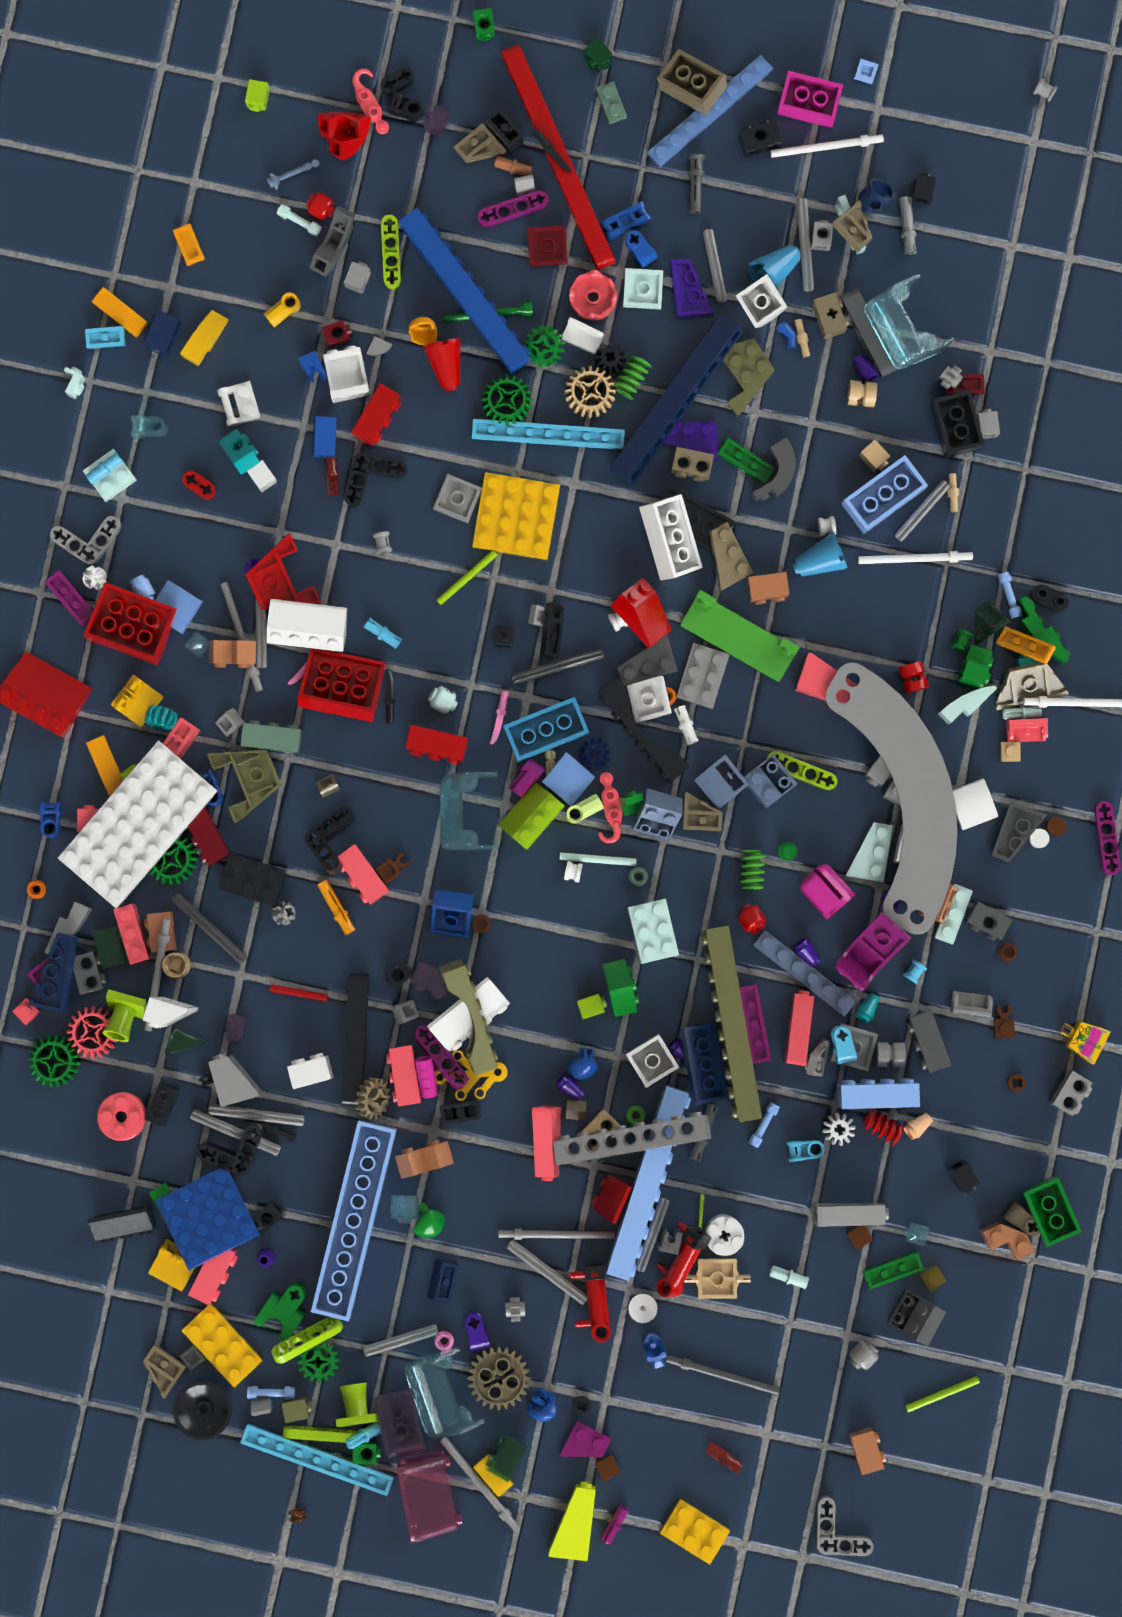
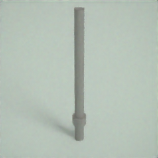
[221,582,263,692]
[144,918,171,1031]
[499,1228,615,1240]
[440,1436,520,1532]

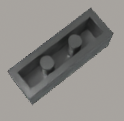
[906,1010,951,1073]

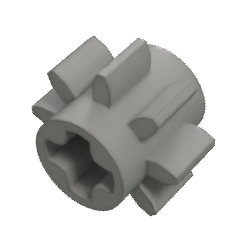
[939,365,963,390]
[272,901,295,925]
[505,1297,525,1322]

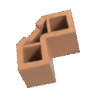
[209,640,256,668]
[395,1139,454,1179]
[979,1222,1035,1260]

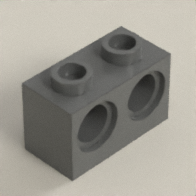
[73,951,107,995]

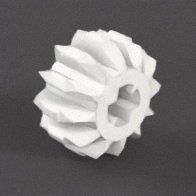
[822,1113,855,1146]

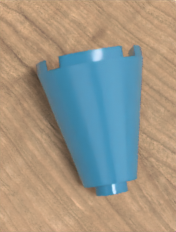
[748,245,801,289]
[793,533,848,576]

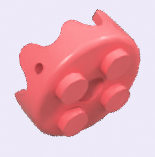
[570,270,617,321]
[97,1092,147,1141]

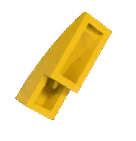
[180,310,229,367]

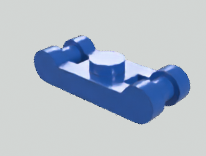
[600,202,652,241]

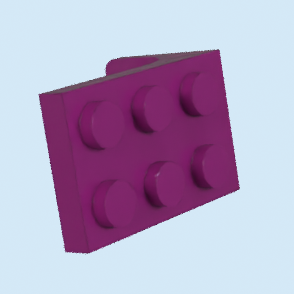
[835,912,911,991]

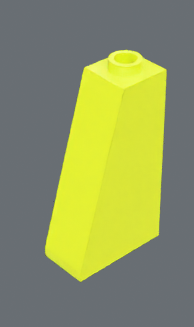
[549,1482,596,1561]

